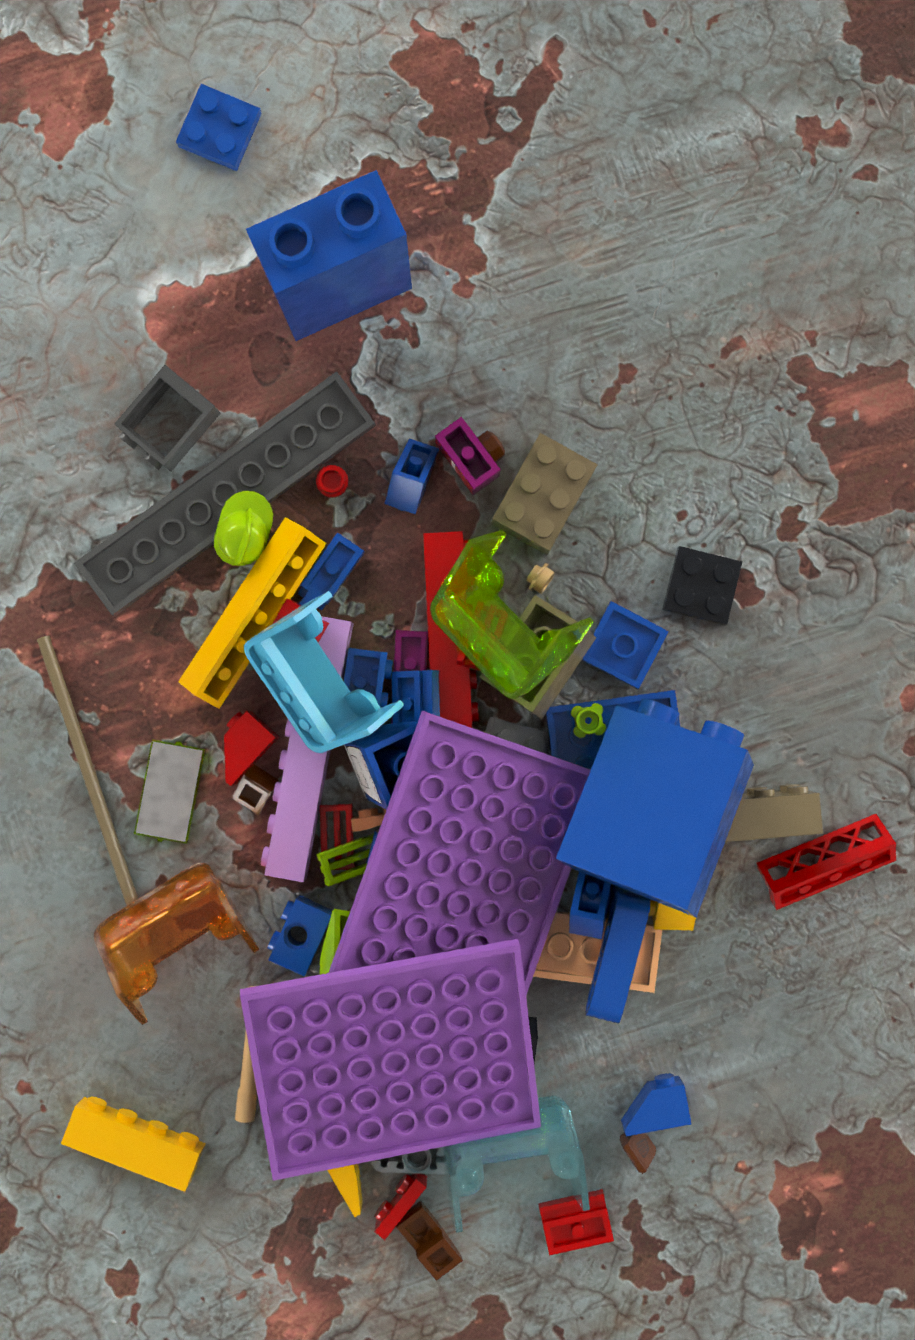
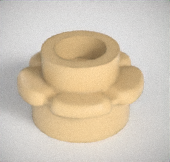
[526,563,555,594]

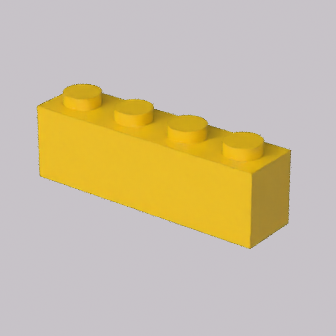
[61,1097,206,1192]

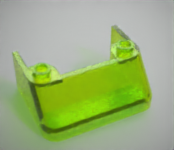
[430,529,594,699]

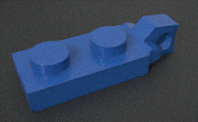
[298,533,365,611]

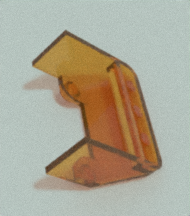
[94,862,259,1025]

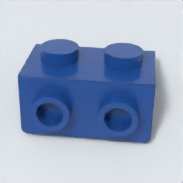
[344,648,393,708]

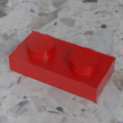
[374,1174,427,1240]

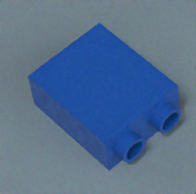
[246,170,412,341]
[556,699,754,918]

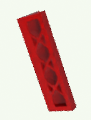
[756,814,896,910]

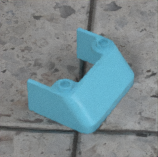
[244,591,404,753]

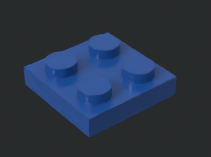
[176,84,262,171]
[582,601,669,689]

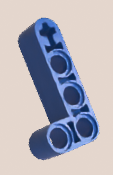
[585,885,650,1024]

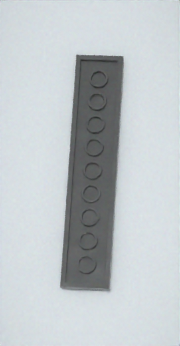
[74,371,376,616]

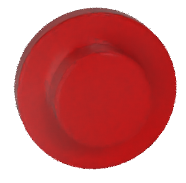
[316,465,349,498]

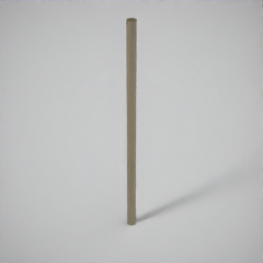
[37,636,153,948]

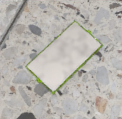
[134,740,206,844]

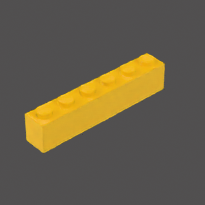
[178,517,327,709]

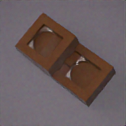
[396,1201,463,1281]

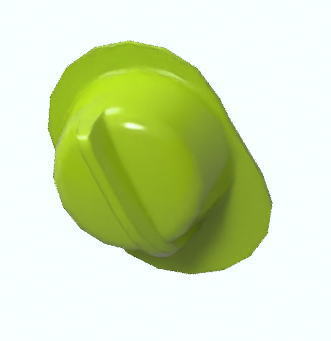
[214,491,273,566]

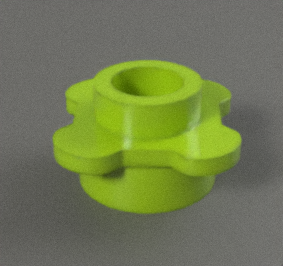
[571,703,606,738]

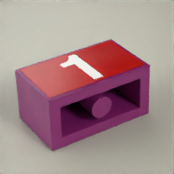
[435,416,501,495]

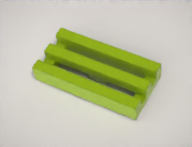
[316,833,374,887]

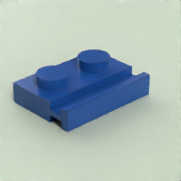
[392,670,440,724]

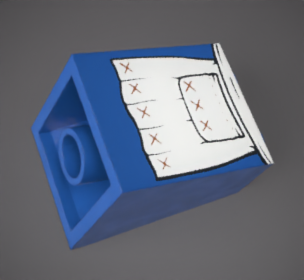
[344,721,418,810]

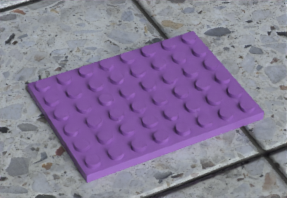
[329,711,591,995]
[240,939,541,1181]

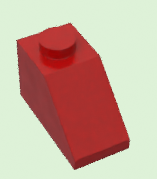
[224,711,280,786]

